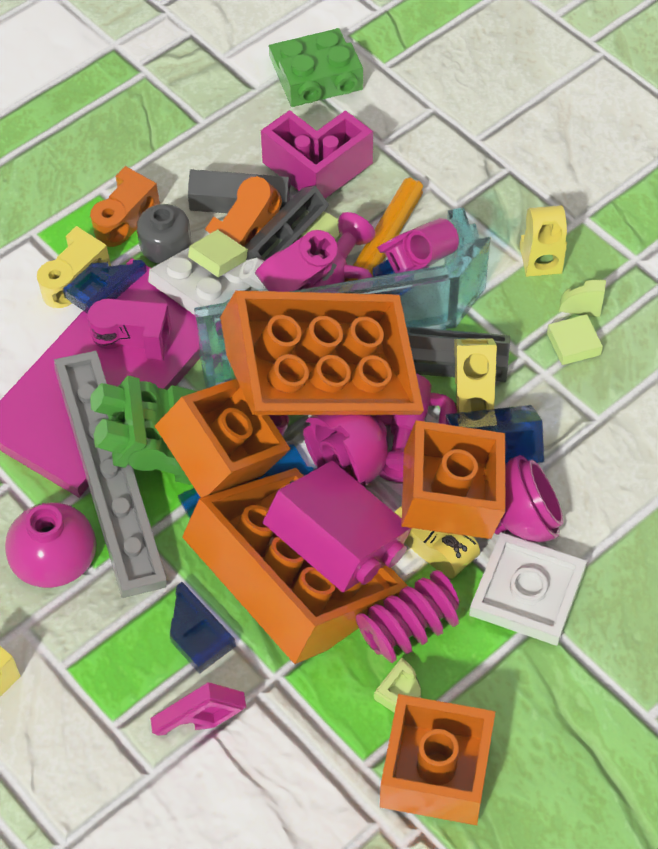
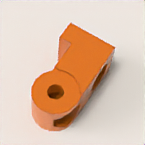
[90,166,160,247]
[205,176,282,247]

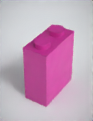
[263,460,412,593]

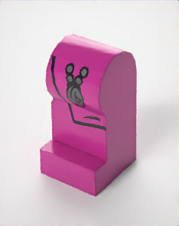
[87,299,171,360]

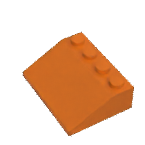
[220,290,424,415]
[182,468,408,664]

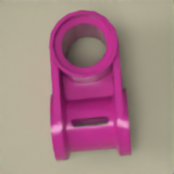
[377,218,459,285]
[255,230,338,292]

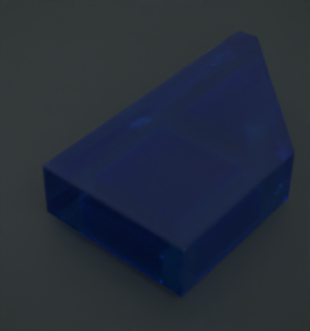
[63,260,147,314]
[170,582,236,674]

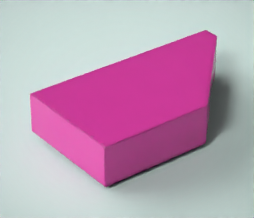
[151,682,246,736]

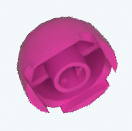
[303,415,388,487]

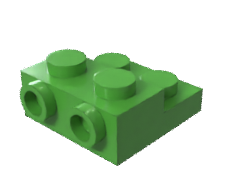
[268,28,363,107]

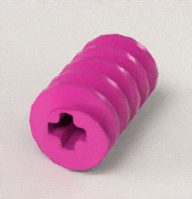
[356,570,459,663]

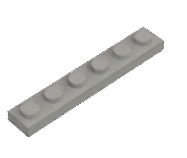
[54,351,167,598]

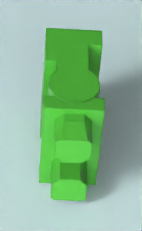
[90,376,197,485]

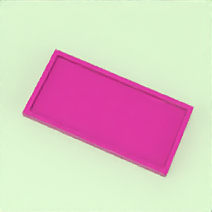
[0,258,223,498]

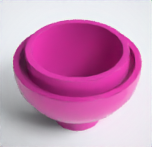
[494,455,564,543]
[5,503,96,588]

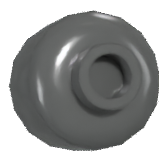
[137,204,191,264]

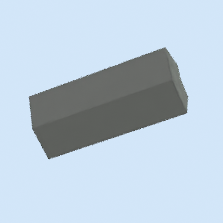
[188,169,291,214]
[244,186,329,261]
[407,327,510,382]

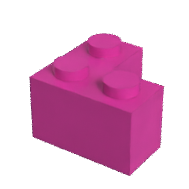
[261,110,373,198]

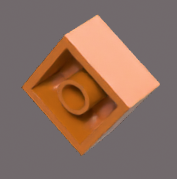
[155,378,291,498]
[401,420,505,539]
[380,694,496,826]

